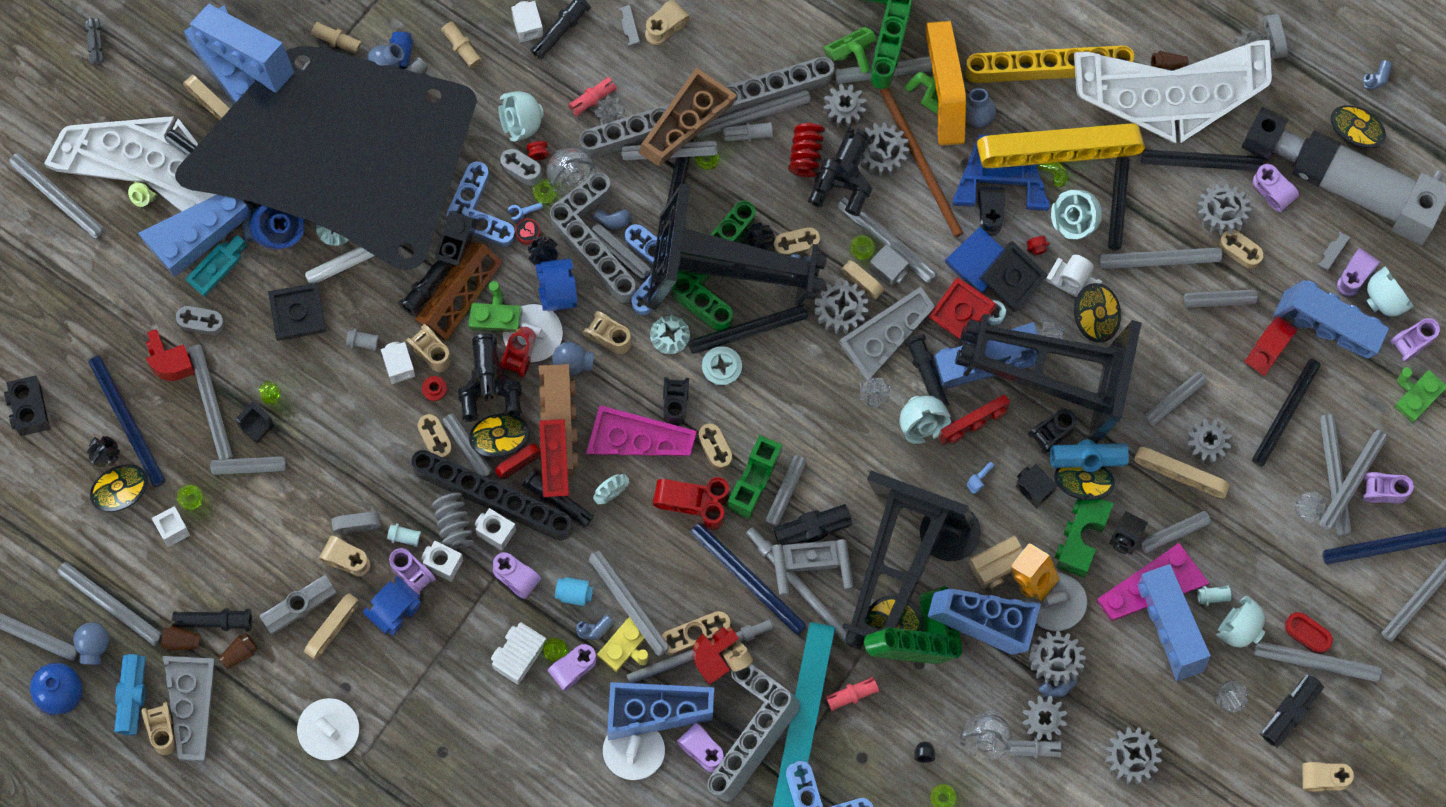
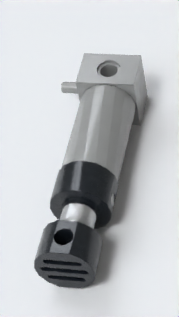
[1241,106,1446,246]

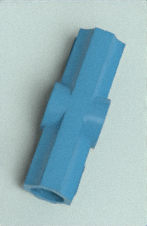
[1049,439,1129,472]
[114,654,146,735]

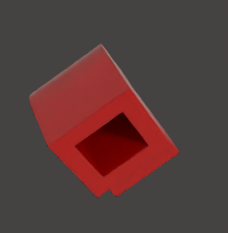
[1244,316,1298,376]
[146,329,195,381]
[692,627,739,685]

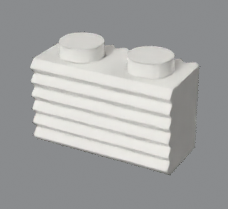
[491,622,547,685]

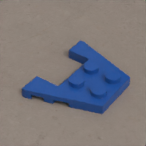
[952,134,1049,211]

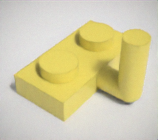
[597,617,648,673]

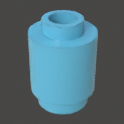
[555,577,593,606]

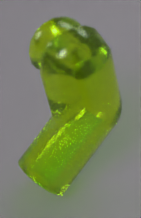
[1037,162,1069,187]

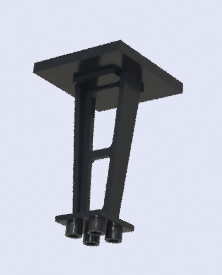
[647,184,826,310]
[955,314,1142,444]
[842,470,974,659]

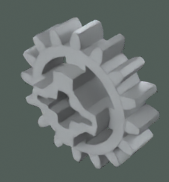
[861,122,909,176]
[1197,183,1251,235]
[815,280,868,334]
[1029,631,1086,686]
[1105,727,1162,784]

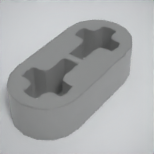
[1264,14,1288,59]
[500,149,543,186]
[176,306,224,335]
[331,512,381,534]

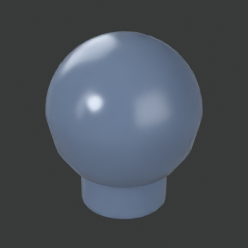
[366,43,404,68]
[965,88,996,128]
[552,342,594,376]
[73,622,109,665]

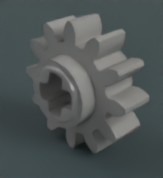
[823,84,866,128]
[1186,419,1232,464]
[1021,696,1067,741]

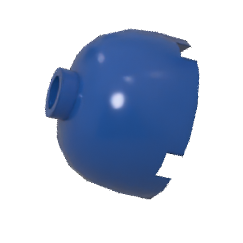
[30,663,83,715]

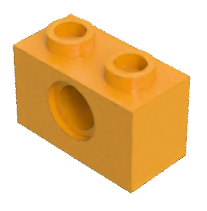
[1011,543,1060,602]

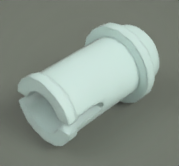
[387,523,421,547]
[1197,585,1231,606]

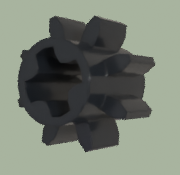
[744,223,775,250]
[528,236,558,265]
[87,436,120,467]

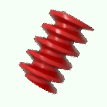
[788,123,825,177]

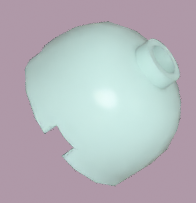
[498,91,544,142]
[1051,189,1102,239]
[1366,267,1414,317]
[899,396,951,444]
[1216,596,1265,648]

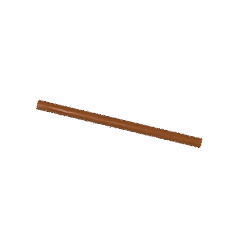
[880,87,963,238]

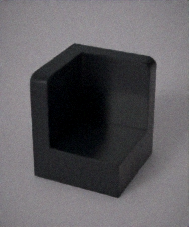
[235,401,274,444]

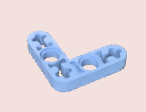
[447,161,515,247]
[625,224,679,315]
[786,761,873,807]

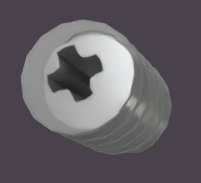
[432,493,474,549]

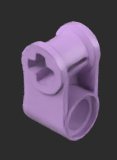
[1252,164,1299,212]
[1337,248,1380,297]
[1390,318,1440,362]
[1363,472,1414,504]
[389,548,436,595]
[493,553,541,599]
[548,644,597,691]
[677,723,724,773]

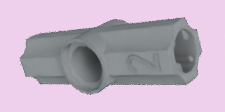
[259,575,337,636]

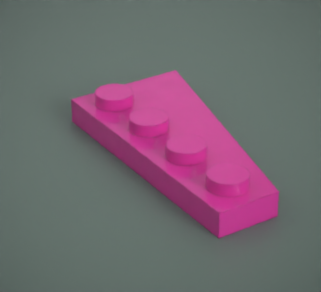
[586,405,697,456]
[1096,543,1210,622]

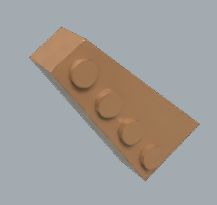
[638,67,737,167]
[539,364,578,476]

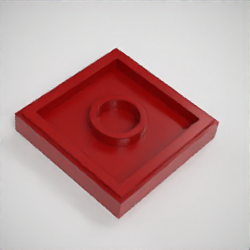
[928,277,998,343]

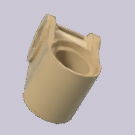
[645,0,690,45]
[582,311,632,354]
[405,324,451,372]
[319,536,371,577]
[142,702,176,755]
[1302,762,1354,792]

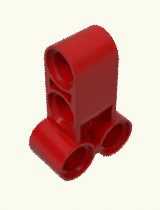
[652,477,729,530]

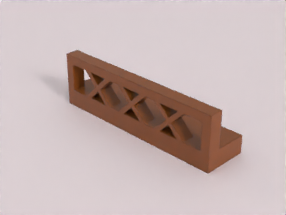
[415,241,503,340]

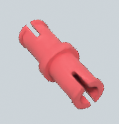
[568,77,617,116]
[825,676,879,711]

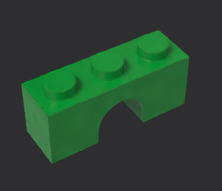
[727,435,782,520]
[1054,498,1114,578]

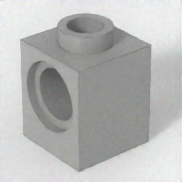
[869,244,909,288]

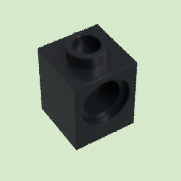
[1016,464,1057,509]

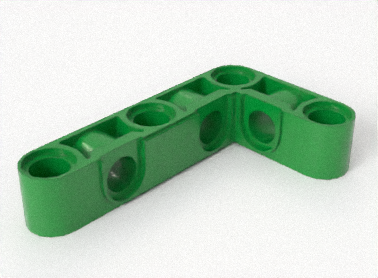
[864,0,913,89]

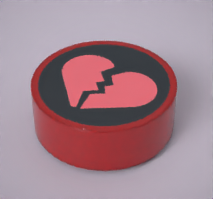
[515,219,540,245]

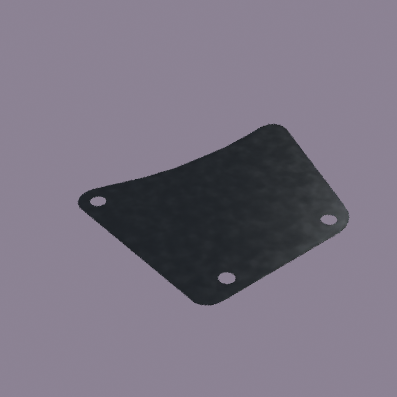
[175,46,477,270]

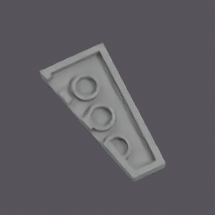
[839,287,935,383]
[163,656,215,762]

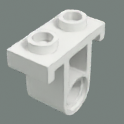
[1046,255,1102,297]

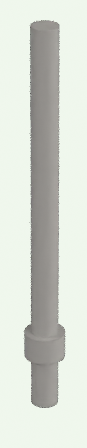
[746,527,848,646]
[626,620,773,683]

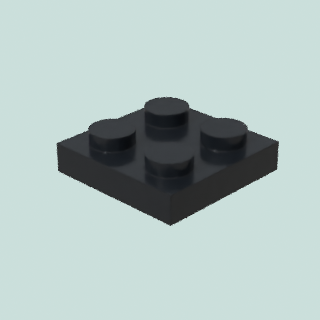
[979,241,1048,312]
[268,283,326,341]

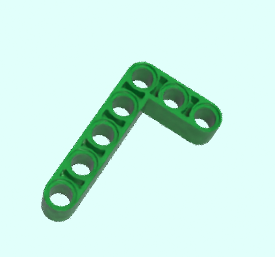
[671,201,755,331]
[864,586,962,664]

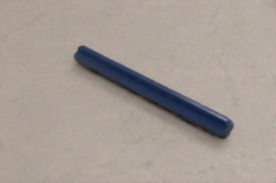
[88,356,166,487]
[691,523,806,635]
[1322,527,1446,565]

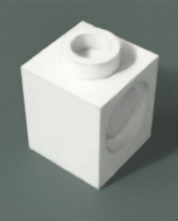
[511,1,543,42]
[381,342,415,384]
[152,506,190,547]
[475,508,516,551]
[421,541,463,582]

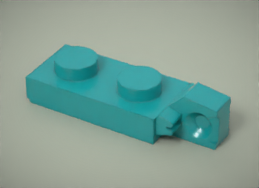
[185,235,247,298]

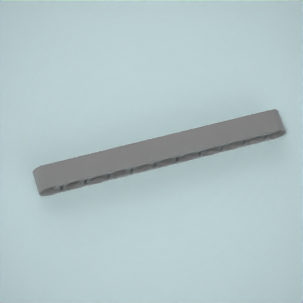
[579,57,834,159]

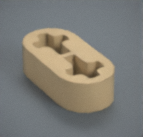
[774,228,820,256]
[1219,230,1263,269]
[840,260,884,300]
[418,414,452,459]
[698,424,732,470]
[720,640,753,671]

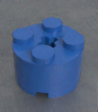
[249,205,304,250]
[535,258,577,312]
[363,576,421,636]

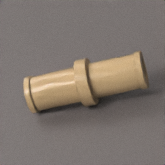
[441,21,482,68]
[311,22,362,55]

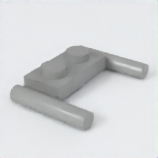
[772,539,854,596]

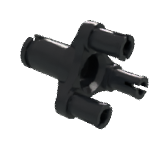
[808,127,873,216]
[458,333,522,422]

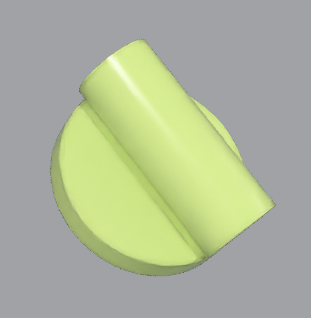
[128,181,157,207]

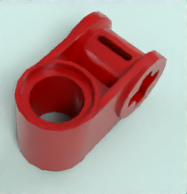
[500,326,536,378]

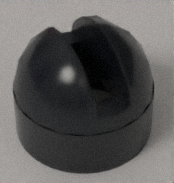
[914,741,935,763]

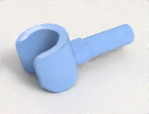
[508,202,543,223]
[967,462,994,494]

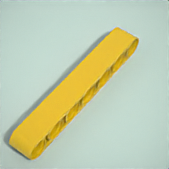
[965,46,1135,83]
[977,124,1145,168]

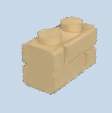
[968,535,1023,590]

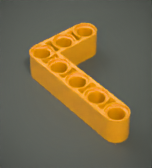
[926,21,966,146]

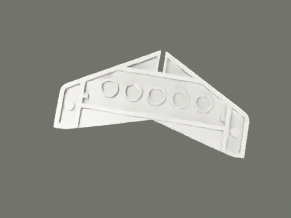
[1074,40,1272,143]
[44,116,227,241]

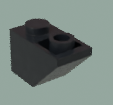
[435,211,478,266]
[1109,511,1148,555]

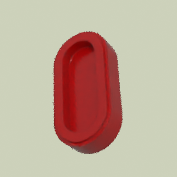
[495,444,541,480]
[1285,612,1333,654]

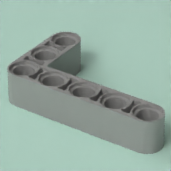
[550,173,636,303]
[707,664,800,801]

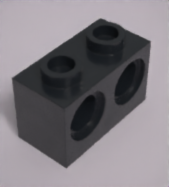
[4,375,50,436]

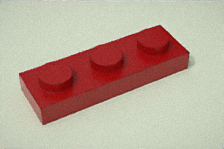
[939,394,1010,445]
[539,419,569,497]

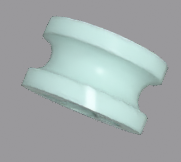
[987,300,1006,325]

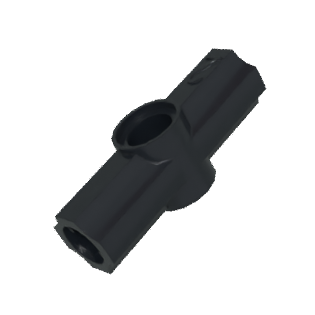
[773,504,853,545]
[1260,674,1324,748]

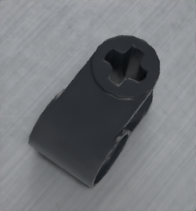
[978,187,1005,236]
[663,377,689,426]
[1028,409,1076,454]

